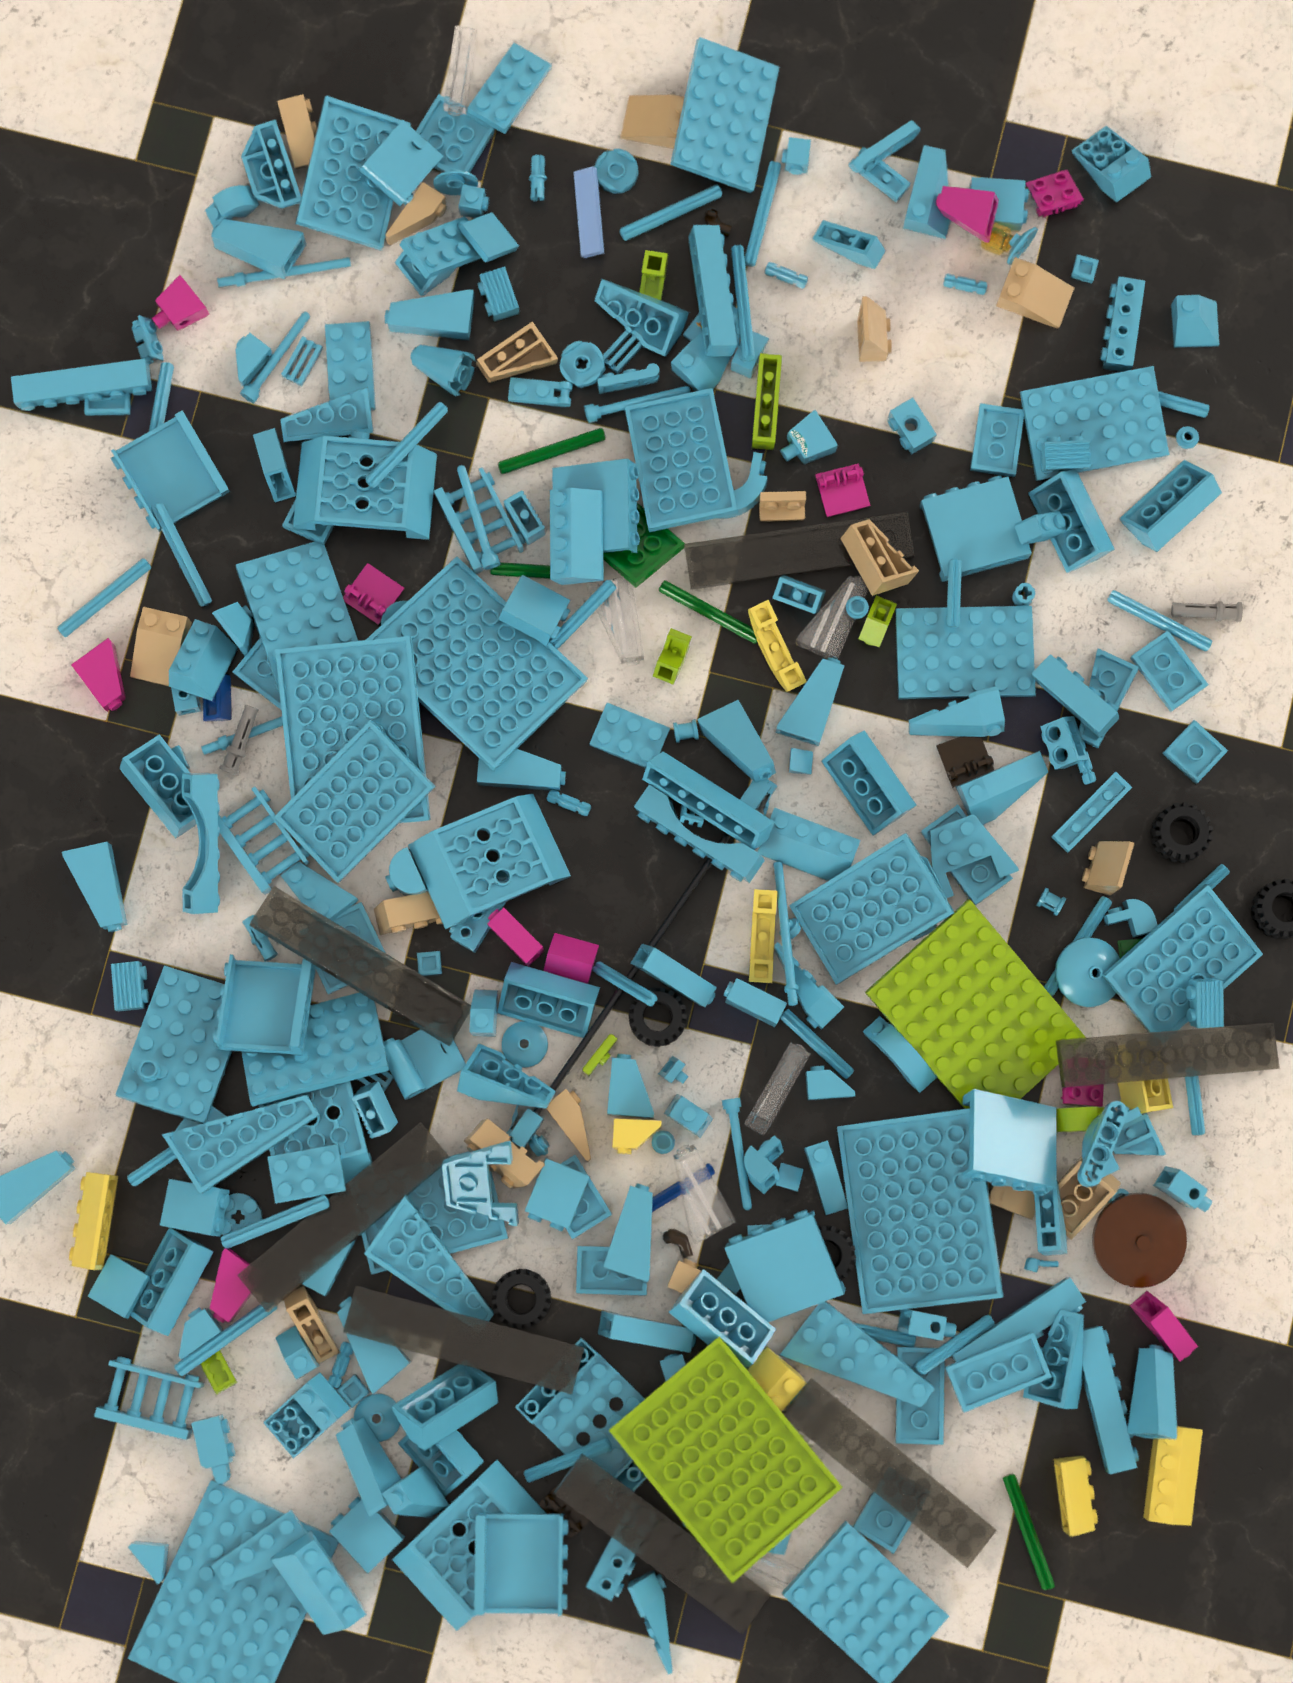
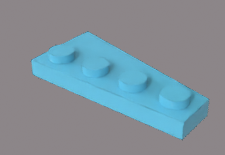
[280,386,373,442]
[1079,648,1139,748]
[211,1509,307,1586]

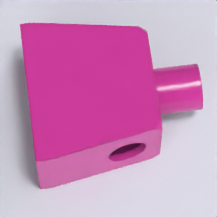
[151,275,209,331]

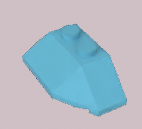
[241,119,301,209]

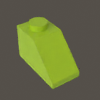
[859,596,897,647]

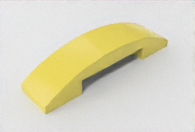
[748,600,807,692]
[749,889,777,983]

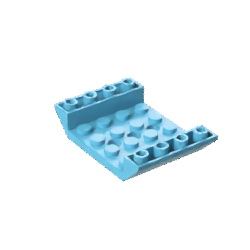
[293,436,437,540]
[408,794,571,930]
[259,1081,376,1184]
[515,1338,647,1509]
[392,1460,547,1631]

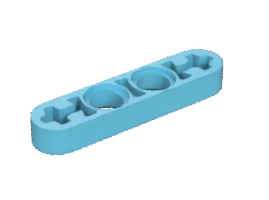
[852,120,921,174]
[1077,1101,1128,1187]

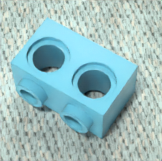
[1040,716,1088,770]

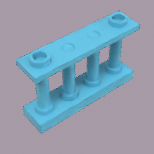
[434,467,525,574]
[218,787,310,895]
[94,1356,205,1440]

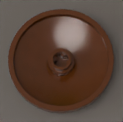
[1092,1193,1187,1288]

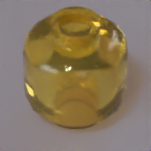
[979,223,1014,255]

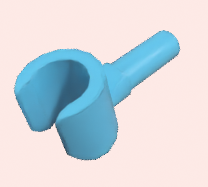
[1024,1258,1059,1273]

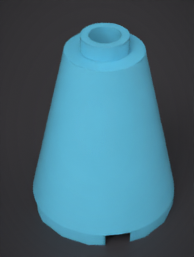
[411,345,475,396]

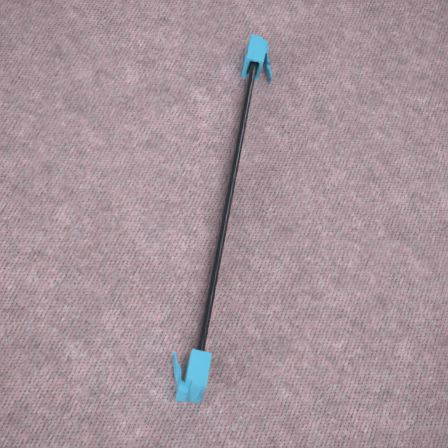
[507,779,777,1148]

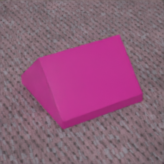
[544,933,599,984]

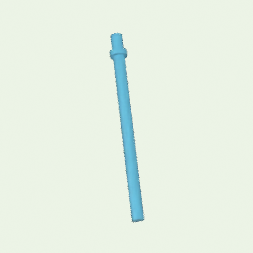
[773,862,799,1006]

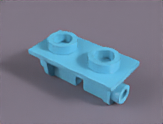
[131,315,164,364]

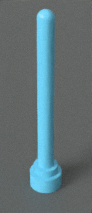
[240,312,310,404]
[584,386,690,423]
[457,465,501,570]
[722,1098,752,1210]

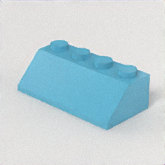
[1119,460,1222,552]
[1028,469,1115,573]
[550,488,604,585]
[821,730,917,836]
[119,735,196,839]
[758,808,861,881]
[497,962,600,1038]
[130,1227,213,1336]
[669,1269,777,1369]
[392,1360,498,1451]
[271,1531,366,1635]

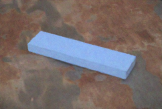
[574,166,604,258]

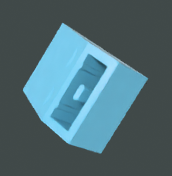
[1072,125,1151,202]
[263,1372,350,1459]

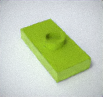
[582,1034,618,1076]
[200,1350,238,1395]

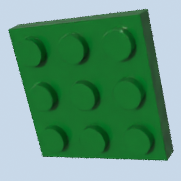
[603,503,685,588]

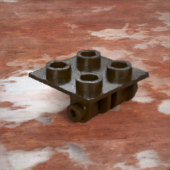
[936,737,994,788]
[538,1470,605,1539]

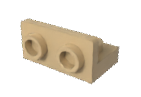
[759,491,806,521]

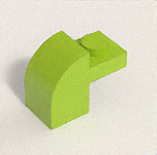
[639,250,668,300]
[653,628,692,685]
[1056,1107,1105,1132]

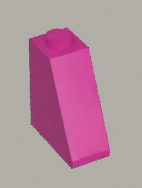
[936,186,999,243]
[71,638,126,712]
[487,908,544,967]
[210,1248,266,1323]
[1130,1291,1198,1362]

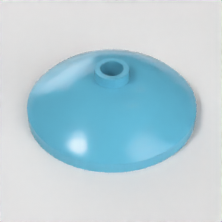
[1055,938,1120,1007]

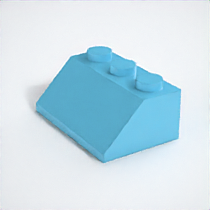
[169,619,238,701]
[398,1430,484,1496]

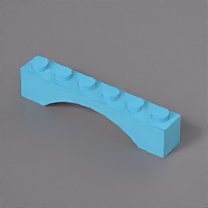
[182,773,220,914]
[634,784,765,883]

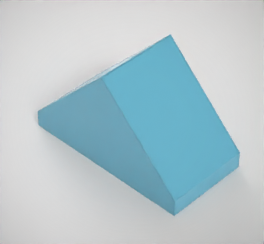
[128,1541,169,1584]

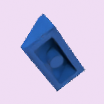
[203,675,232,722]

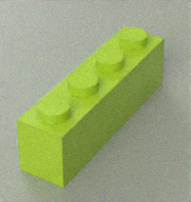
[752,353,782,450]

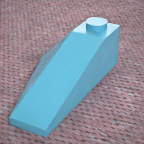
[903,145,950,239]
[594,279,689,356]
[671,306,740,391]
[909,686,1005,737]
[956,751,1048,825]
[774,942,844,1029]
[457,1044,556,1109]
[1023,1309,1084,1409]
[628,1570,673,1675]

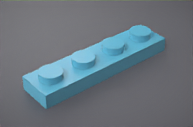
[1051,772,1132,853]

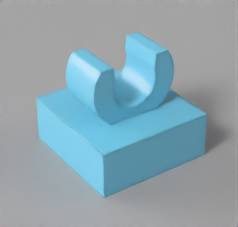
[658,1056,688,1084]

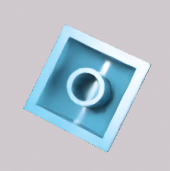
[385,847,428,896]

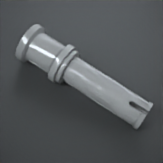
[1171,601,1243,622]
[219,705,259,775]

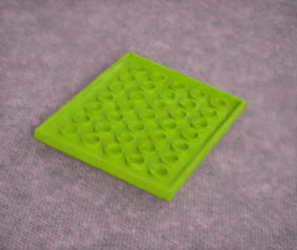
[865,899,1087,1109]
[609,1336,843,1583]

